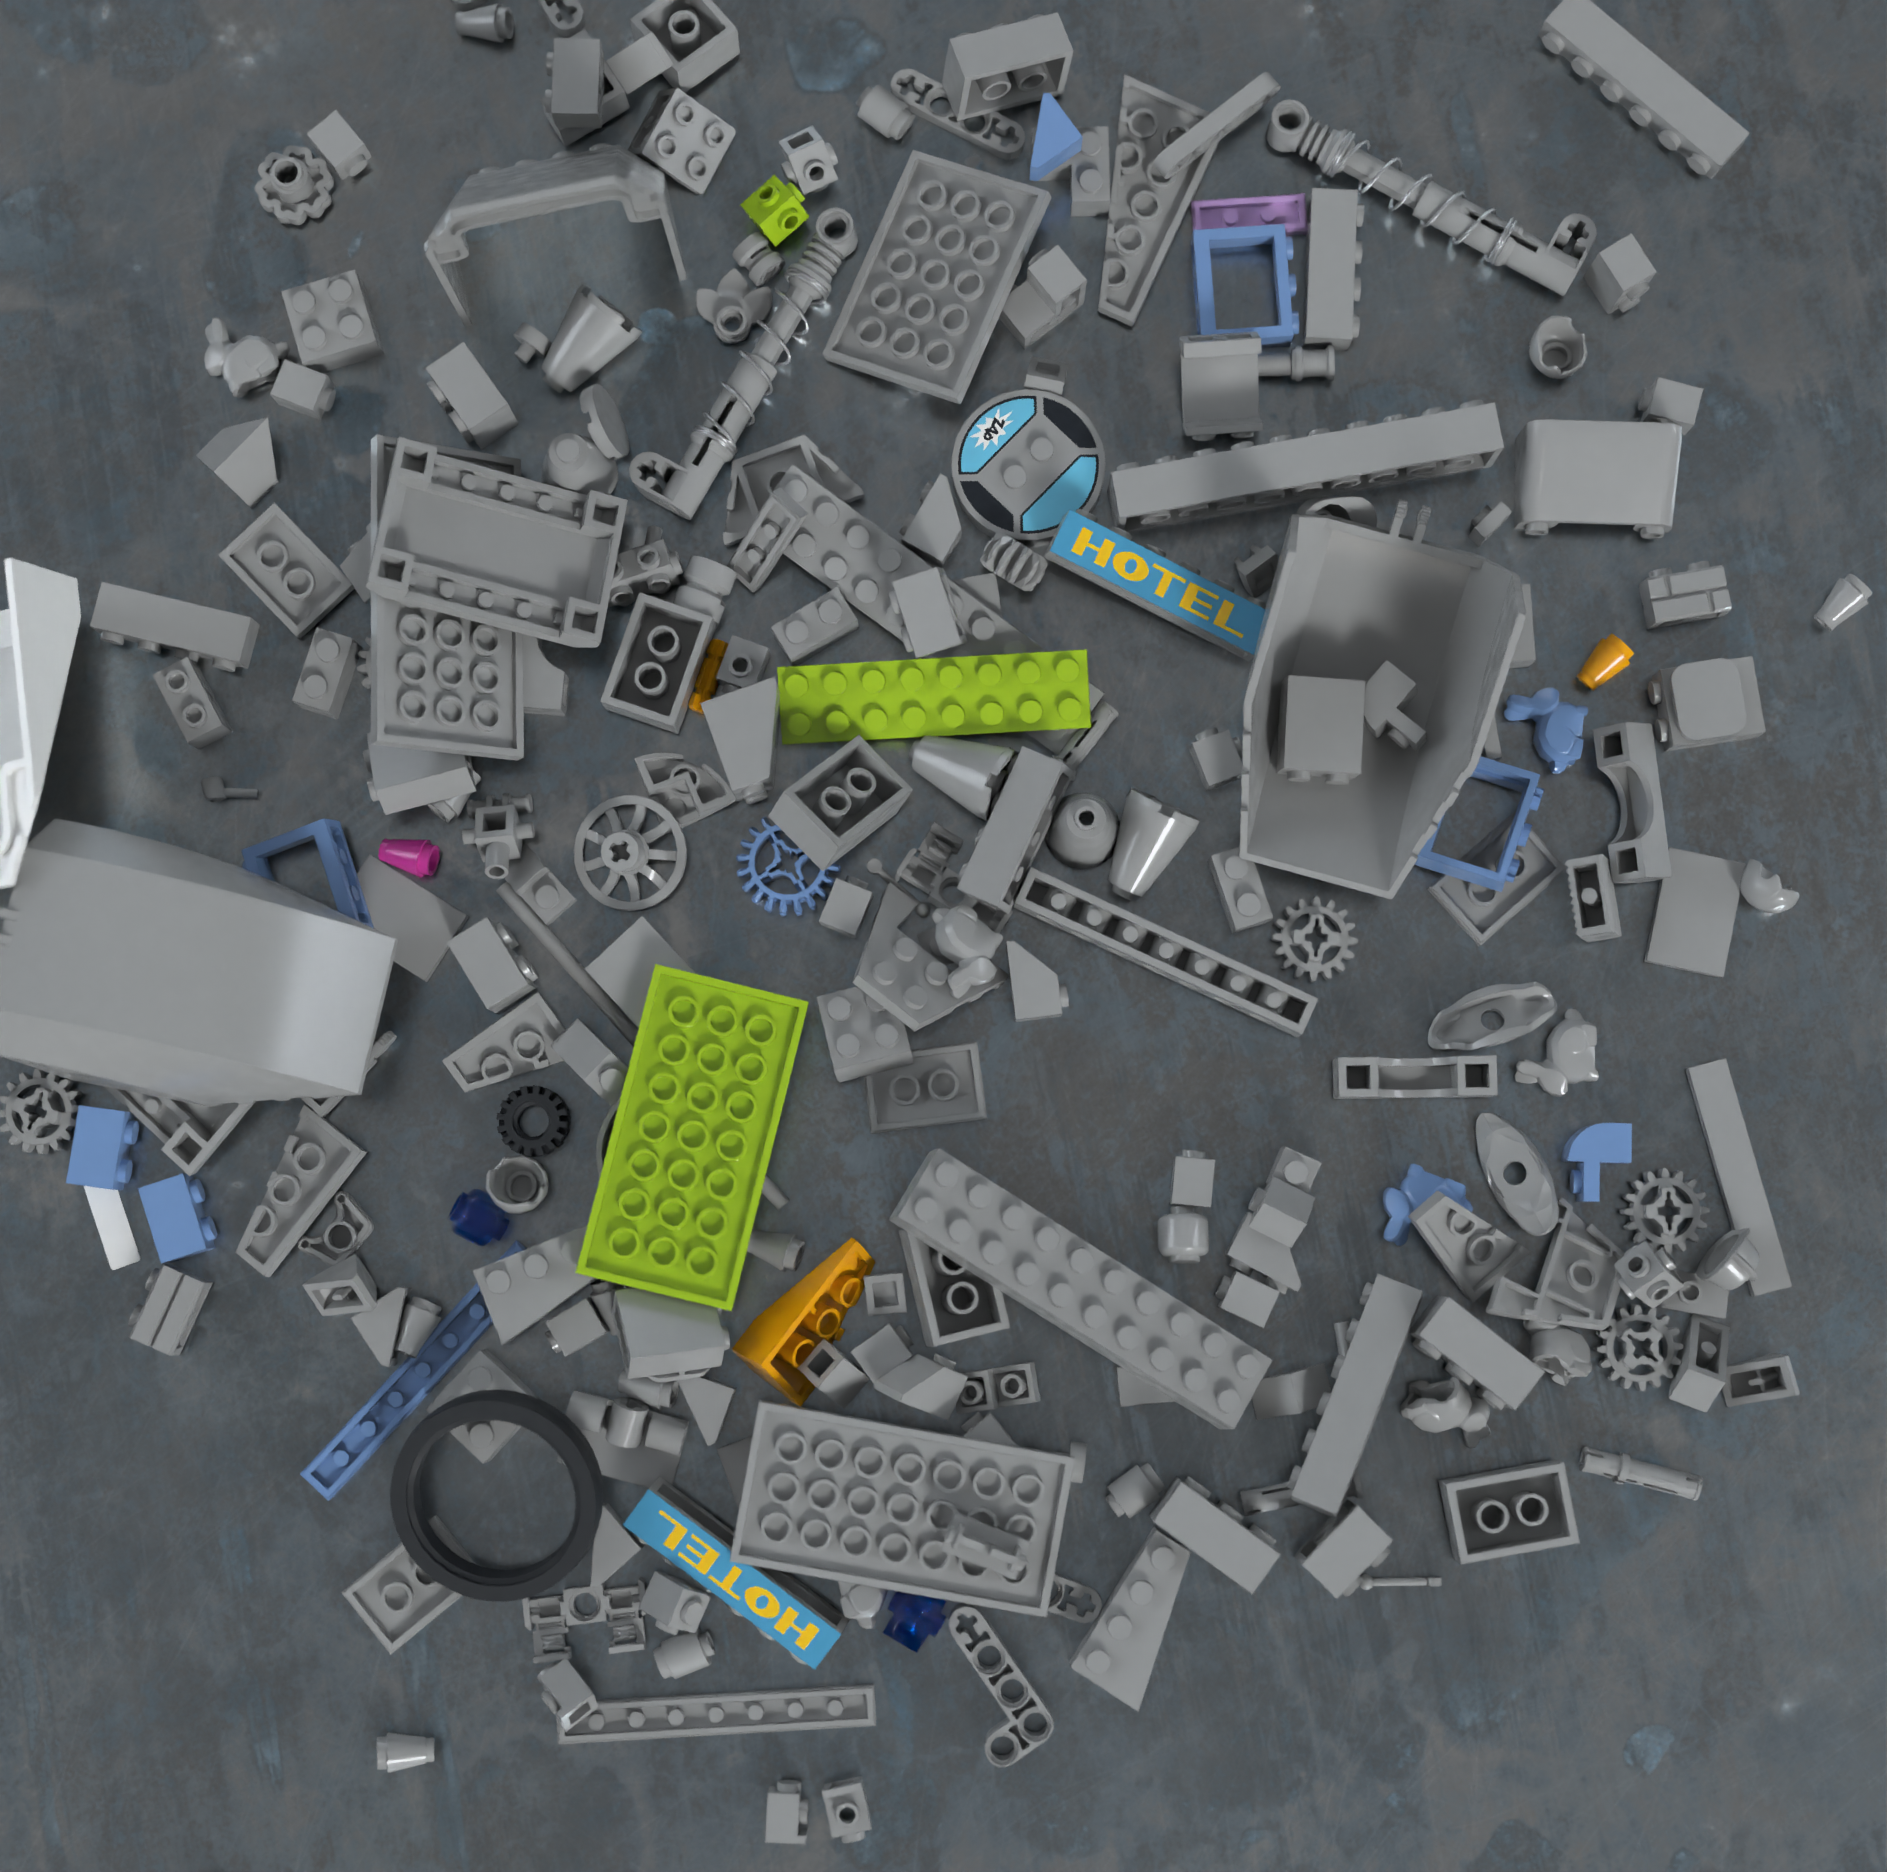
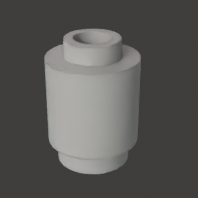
[856,84,915,140]
[1105,1462,1166,1520]
[653,1628,716,1679]

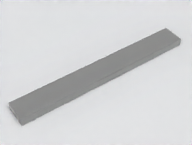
[556,1683,877,1744]

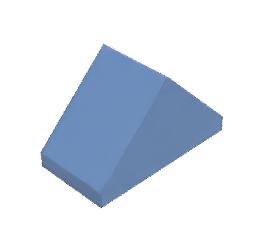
[1029,92,1083,181]

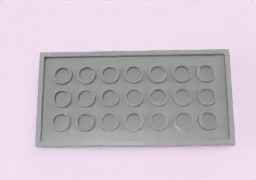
[371,435,524,761]
[730,1400,1075,1618]

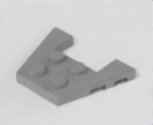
[852,882,1009,1031]
[1486,1197,1625,1331]

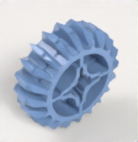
[736,817,841,916]

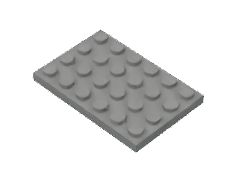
[822,150,1052,405]

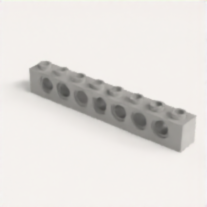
[1014,867,1318,1037]

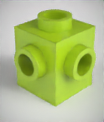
[740,175,810,247]

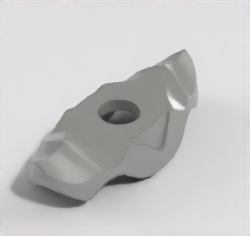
[1428,982,1557,1051]
[1476,1112,1559,1236]

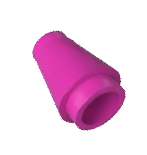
[378,838,440,878]

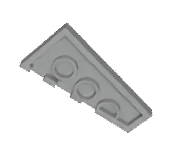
[235,1104,367,1278]

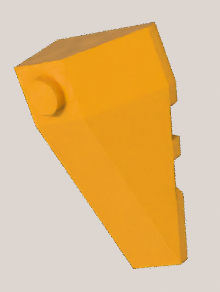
[732,1238,875,1407]

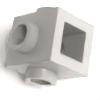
[778,126,838,195]
[1614,1241,1684,1309]

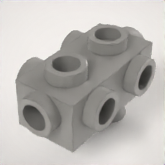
[608,526,684,608]

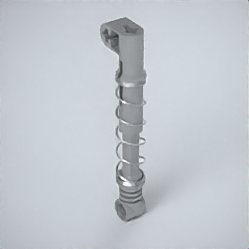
[1266,100,1597,296]
[629,208,858,520]

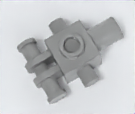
[462,793,535,879]

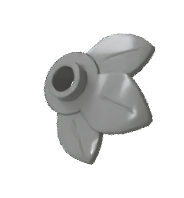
[696,268,773,344]

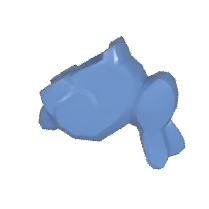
[1504,687,1588,774]
[1383,1164,1473,1246]

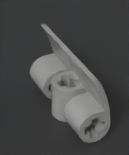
[557,1390,689,1488]

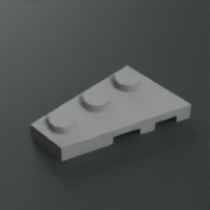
[1408,1190,1531,1303]

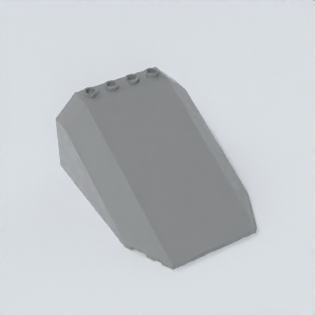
[423,143,687,326]

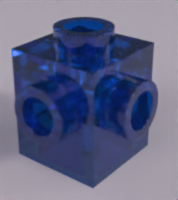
[882,1591,947,1653]

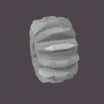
[980,532,1048,591]

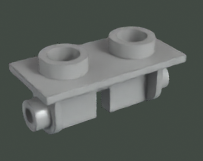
[941,1512,1030,1580]

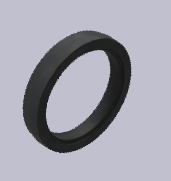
[390,1390,604,1602]

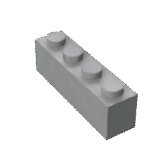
[1302,188,1364,350]
[90,582,260,672]
[957,746,1074,914]

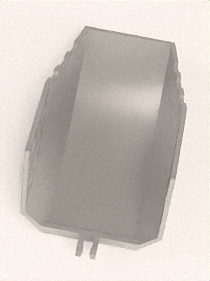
[1239,499,1527,899]
[0,819,399,1107]

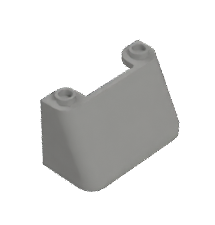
[1514,419,1682,539]

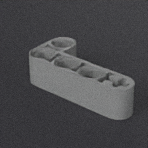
[949,1603,1054,1767]

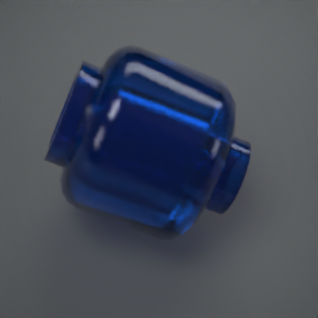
[448,1189,510,1247]

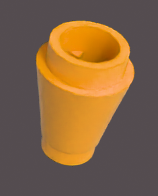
[1577,633,1634,691]

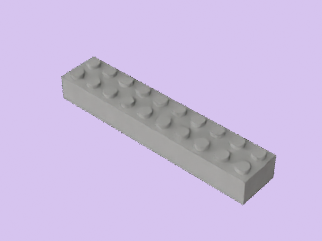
[1107,400,1504,533]
[889,1148,1272,1429]

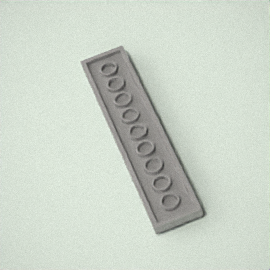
[748,464,1105,755]

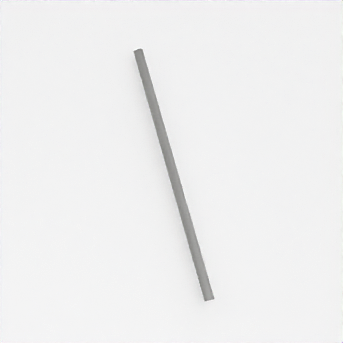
[496,882,789,1210]

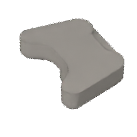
[298,1191,374,1267]

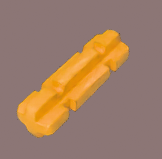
[688,639,728,714]

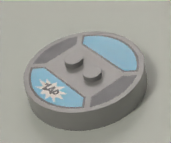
[951,389,1106,547]

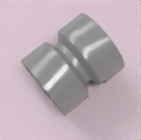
[673,556,737,625]

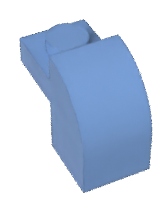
[1561,1123,1632,1202]

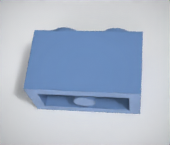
[66,1105,139,1190]
[138,1173,217,1264]

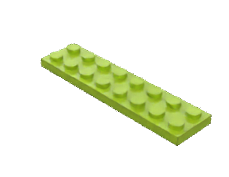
[777,649,1092,745]

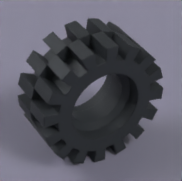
[496,1085,571,1157]

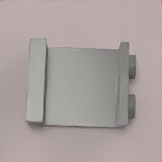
[1180,331,1263,441]

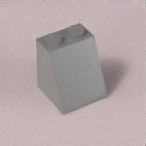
[700,677,780,804]

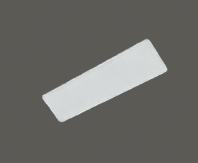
[84,1186,141,1270]

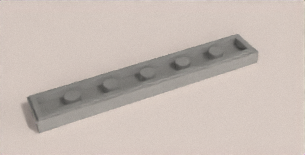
[1685,1058,1792,1297]

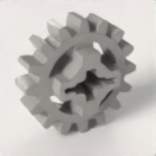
[1271,896,1358,982]
[0,1069,83,1154]
[1620,1168,1710,1254]
[1594,1304,1683,1391]

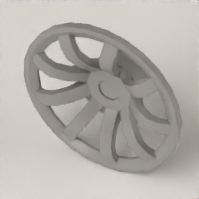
[574,795,687,911]

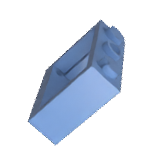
[1190,224,1299,349]
[1414,756,1544,892]
[241,818,374,928]

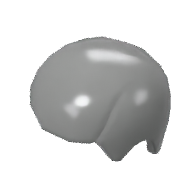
[1529,316,1587,379]
[1740,859,1799,913]
[486,1155,549,1214]

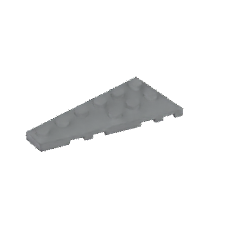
[1098,74,1220,327]

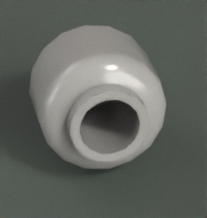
[1158,1205,1209,1264]

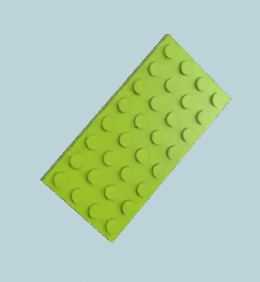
[575,964,809,1311]

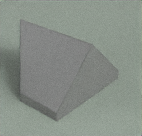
[196,417,279,508]

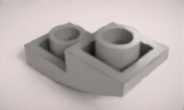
[956,1361,1041,1414]

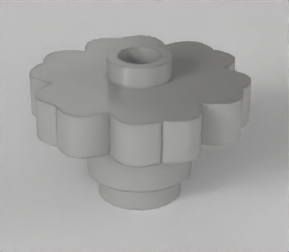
[255,145,334,225]

